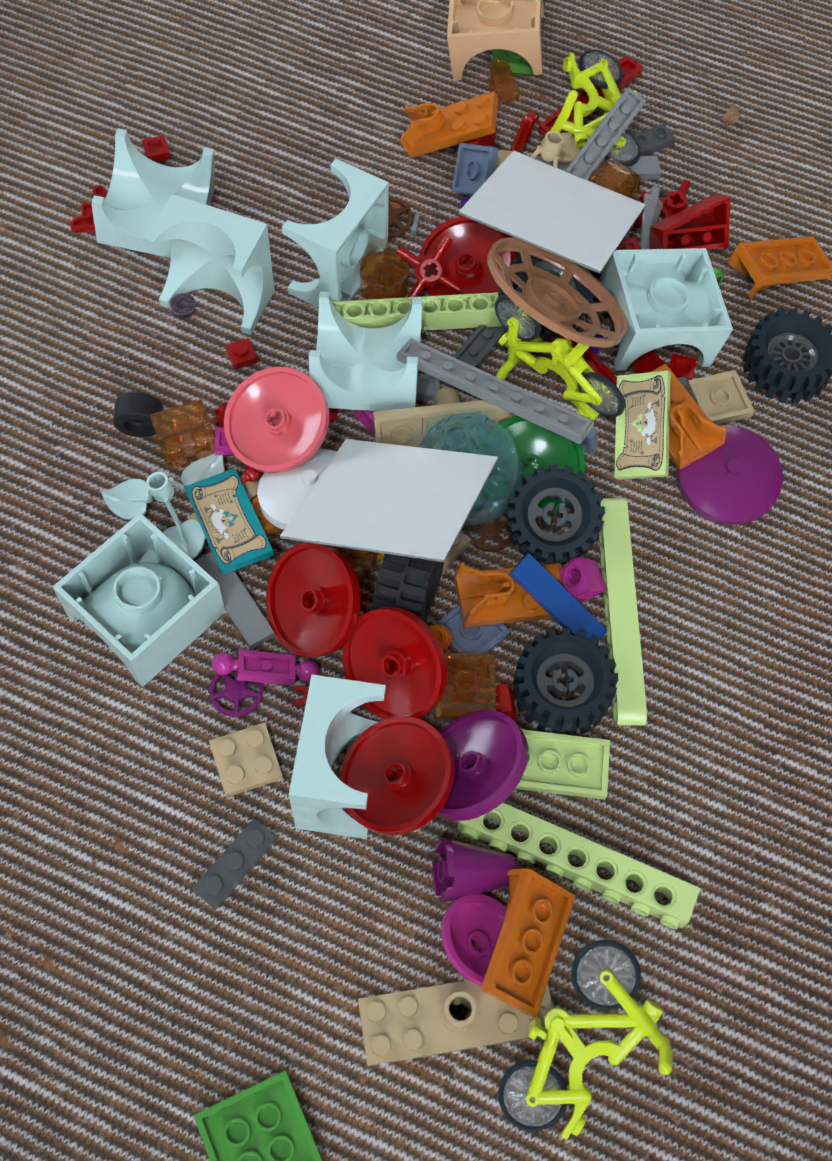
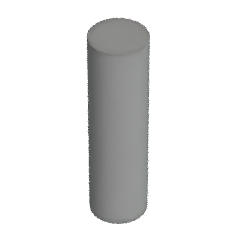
[411,214,420,235]

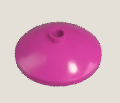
[441,894,506,986]

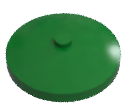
[480,416,585,517]

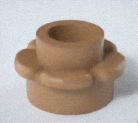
[721,104,741,127]

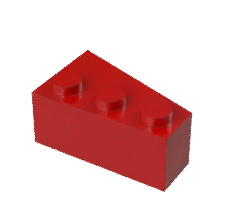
[650,194,731,250]

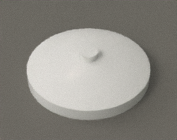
[257,449,337,530]

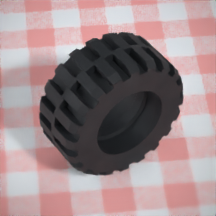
[372,554,444,623]

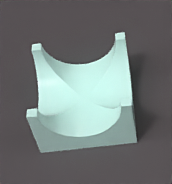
[92,128,215,258]
[282,159,389,308]
[144,194,275,335]
[596,248,733,370]
[309,292,423,411]
[289,675,386,839]

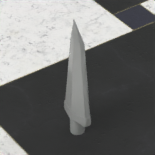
[640,187,663,250]

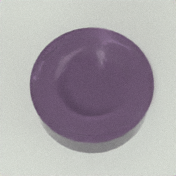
[170,293,196,319]

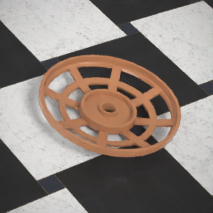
[487,238,628,348]

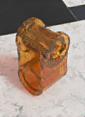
[488,59,520,104]

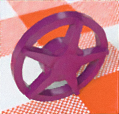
[209,670,263,717]

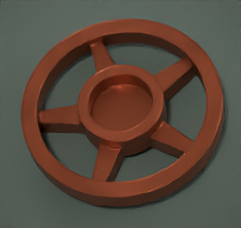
[388,196,412,238]
[465,506,511,552]

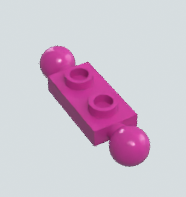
[211,650,320,685]

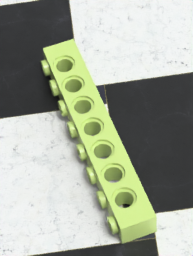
[457,803,700,929]

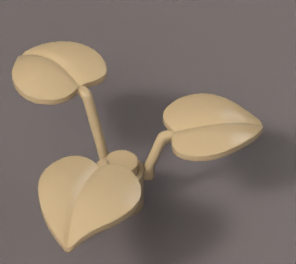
[495,131,580,171]

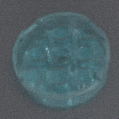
[417,413,524,526]

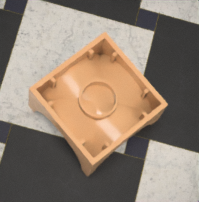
[447,0,544,81]

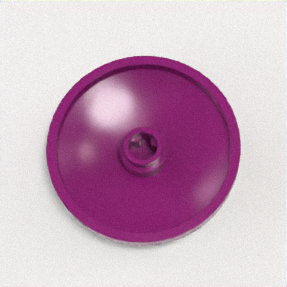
[676,425,783,525]
[437,710,528,821]

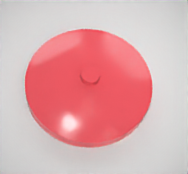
[224,367,329,473]

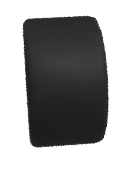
[113,392,163,437]

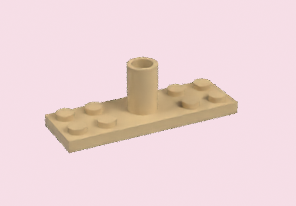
[373,387,517,451]
[358,980,553,1067]

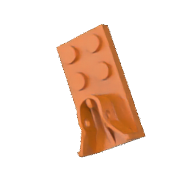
[400,91,498,158]
[727,236,832,299]
[652,364,726,470]
[453,563,564,628]
[481,869,576,1017]

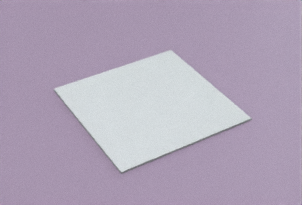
[458,151,646,273]
[280,439,498,562]

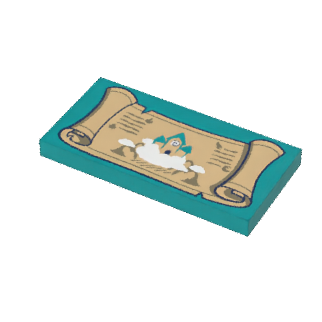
[184,468,274,575]

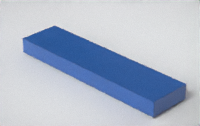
[508,553,608,641]

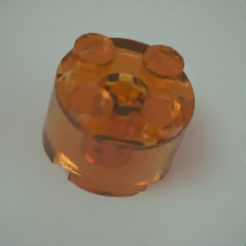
[588,158,641,198]
[360,248,410,300]

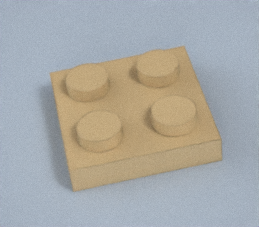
[688,370,754,425]
[209,723,283,798]

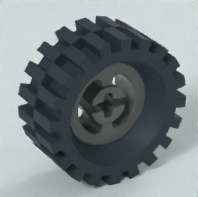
[505,464,605,565]
[512,628,618,736]

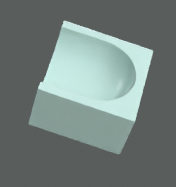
[53,513,226,687]

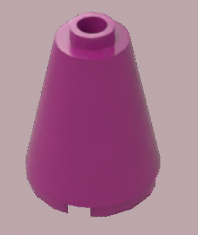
[432,838,520,902]

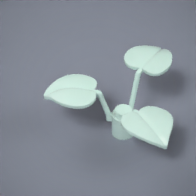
[102,454,225,560]

